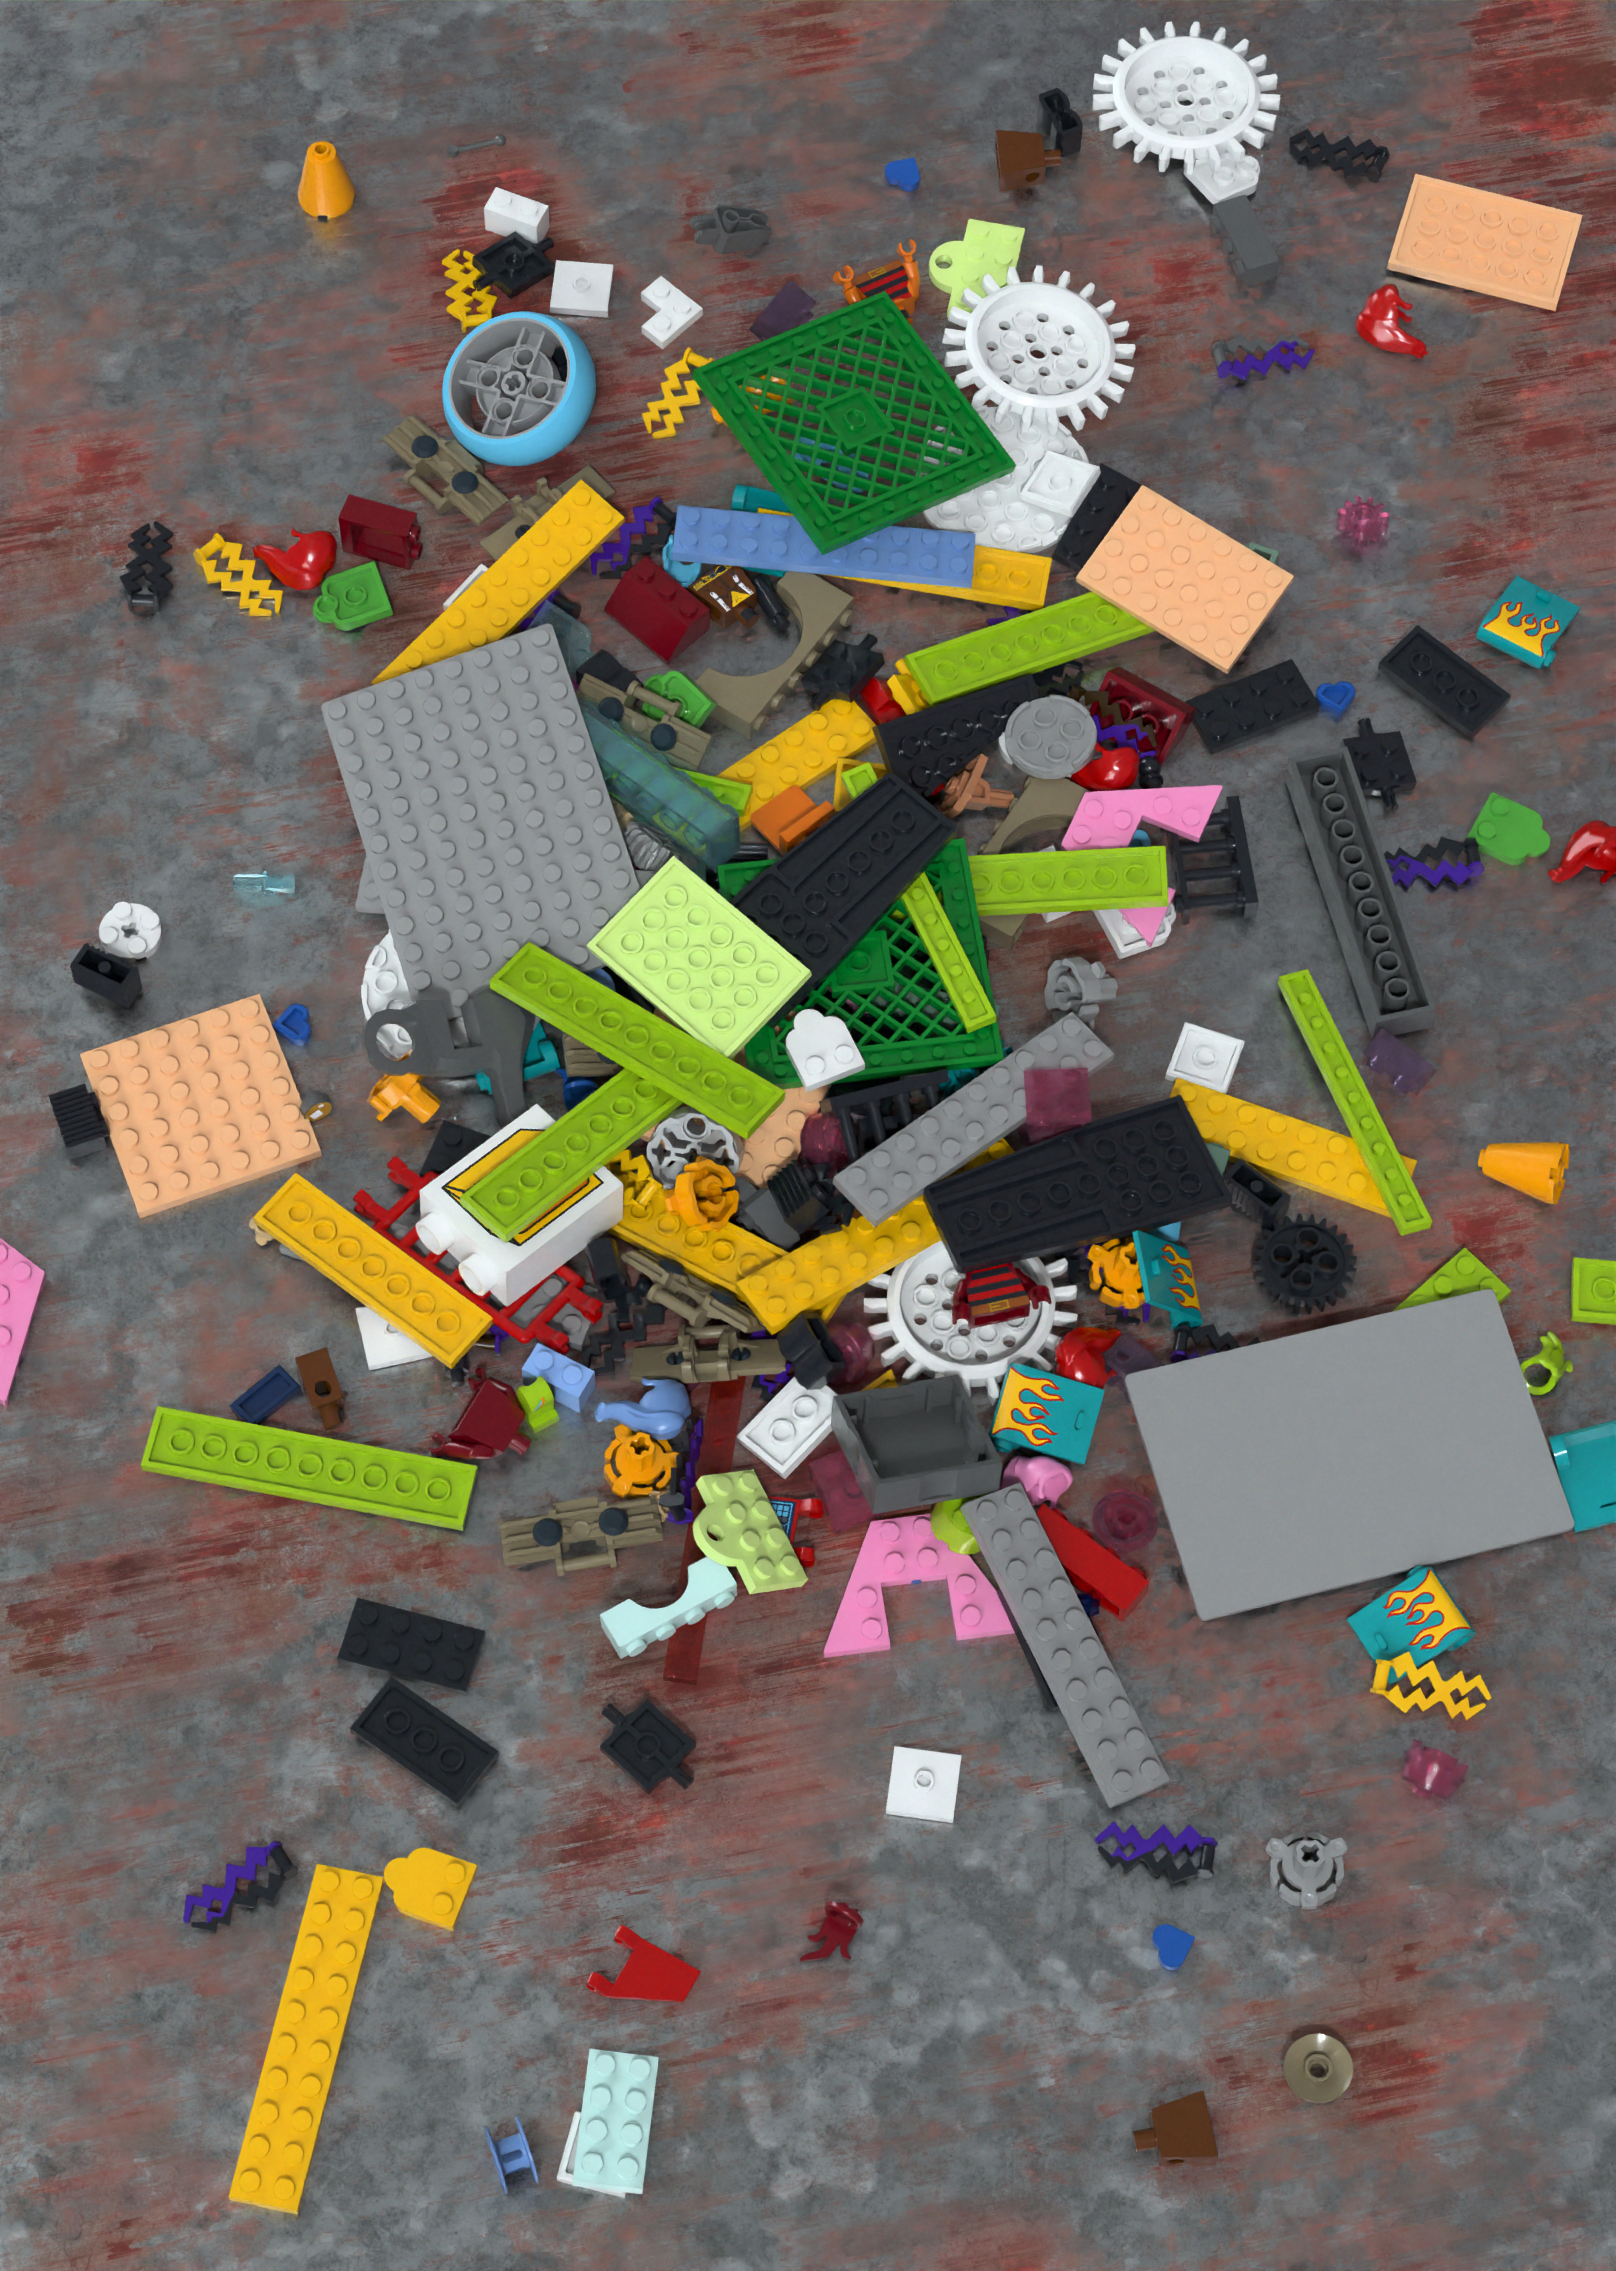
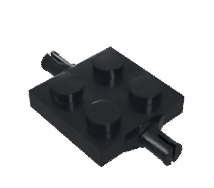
[472,231,554,299]
[801,633,885,711]
[1340,718,1417,812]
[600,1700,696,1795]

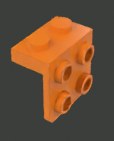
[750,785,835,856]

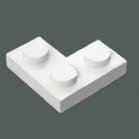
[641,276,703,350]

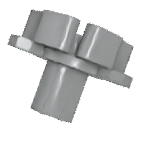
[1044,957,1118,1031]
[1265,1831,1348,1909]

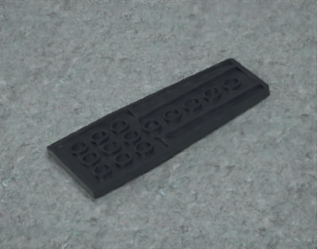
[729,773,956,1029]
[923,1095,1233,1274]

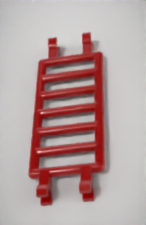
[353,1156,603,1356]

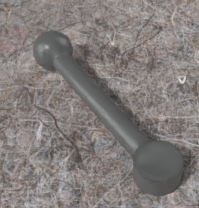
[447,135,506,157]

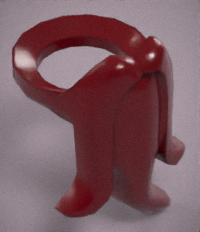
[800,1901,864,1962]

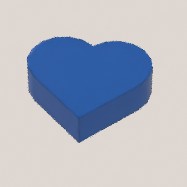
[885,157,920,192]
[1315,681,1355,718]
[272,1004,311,1045]
[1152,1924,1195,1971]

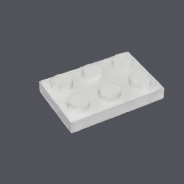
[736,1376,838,1479]

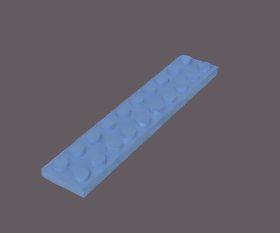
[672,505,976,588]

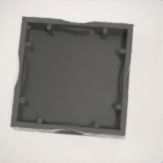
[831,1374,1002,1514]

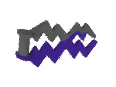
[1211,333,1315,380]

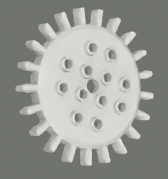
[1092,21,1280,175]
[942,265,1135,435]
[864,1240,1078,1406]

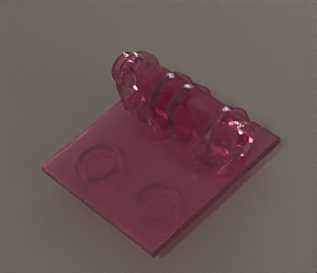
[1024,1068,1092,1128]

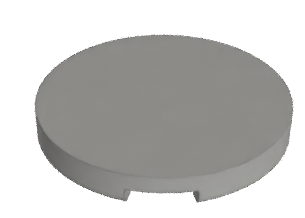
[1005,695,1097,779]

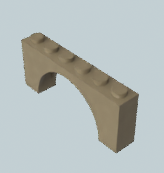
[695,571,855,740]
[977,775,1091,951]

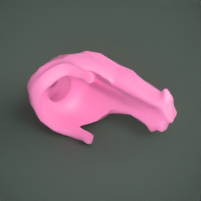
[999,1455,1073,1509]

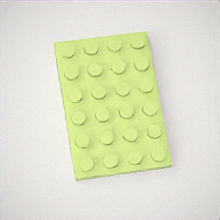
[586,856,812,1059]

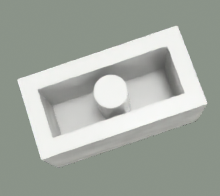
[484,187,550,244]

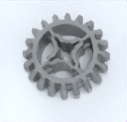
[622,821,698,873]

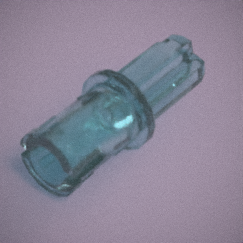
[233,871,295,896]

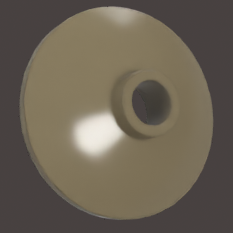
[1283,2034,1353,2103]

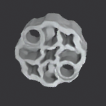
[647,1106,744,1192]

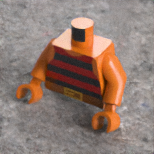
[833,239,920,325]

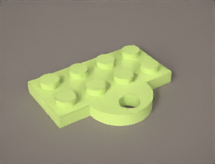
[929,219,1025,317]
[693,1469,808,1594]

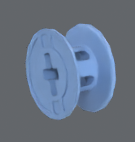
[483,2115,539,2195]

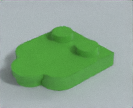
[313,561,394,631]
[642,671,717,729]
[1466,792,1550,865]

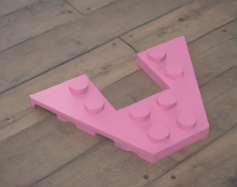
[1061,785,1223,947]
[0,1238,47,1407]
[824,1514,1015,1658]

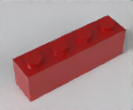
[1036,1503,1149,1622]

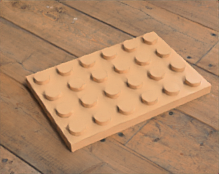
[1387,174,1583,311]
[1076,485,1294,674]

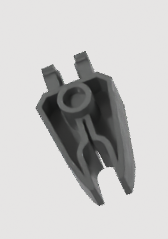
[689,204,772,255]
[729,1176,800,1253]

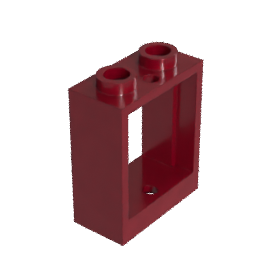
[338,494,423,570]

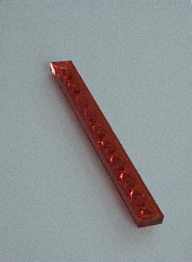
[663,1376,746,1685]

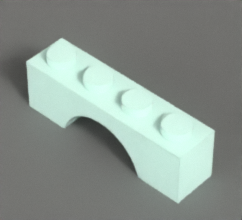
[600,1556,737,1659]

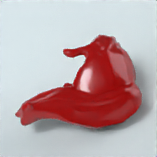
[1355,284,1428,359]
[253,528,337,590]
[1069,742,1140,792]
[1548,820,1616,884]
[1054,1326,1121,1389]

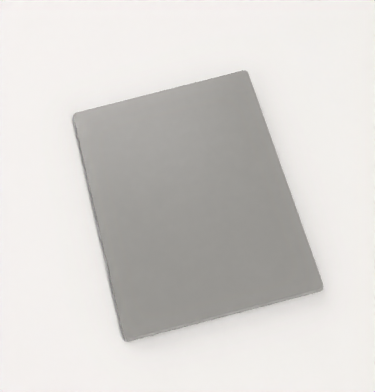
[321,624,641,1022]
[1124,1289,1574,1621]

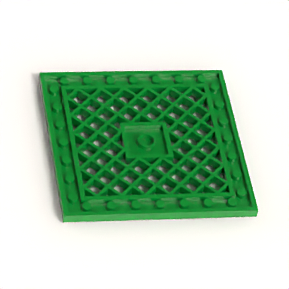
[692,291,1016,555]
[717,838,1004,1089]

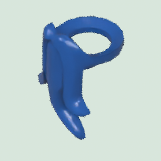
[555,1068,600,1112]

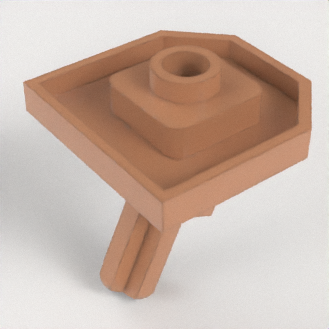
[939,754,1015,820]

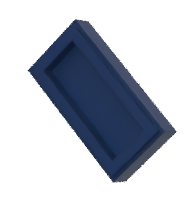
[229,1364,302,1425]

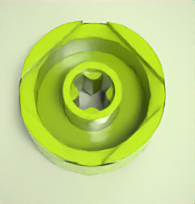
[930,1493,991,1555]

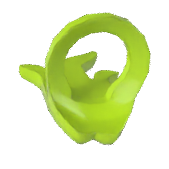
[1520,1331,1573,1395]

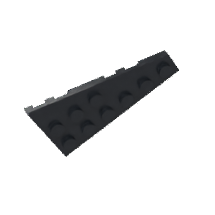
[872,673,1040,798]

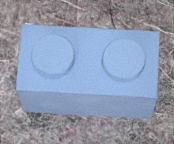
[522,1343,596,1413]

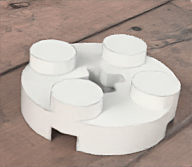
[99,902,163,964]

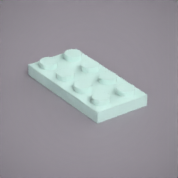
[572,2049,659,2194]

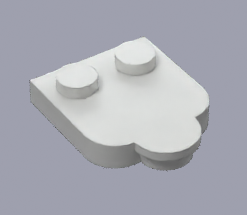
[1183,151,1260,205]
[1093,903,1176,959]
[785,1009,865,1092]

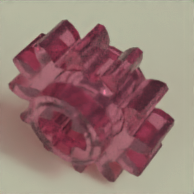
[1336,496,1389,548]

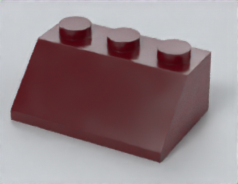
[604,556,710,665]
[1089,666,1197,767]

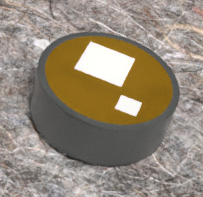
[300,1093,333,1122]

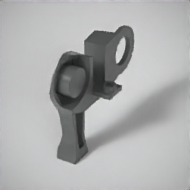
[362,987,536,1130]

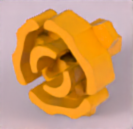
[367,1050,441,1124]
[663,1156,739,1232]
[1087,1237,1146,1309]
[604,1424,681,1500]

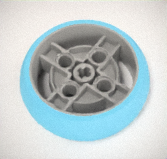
[442,311,596,466]

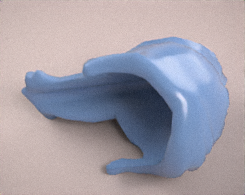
[594,1378,691,1440]

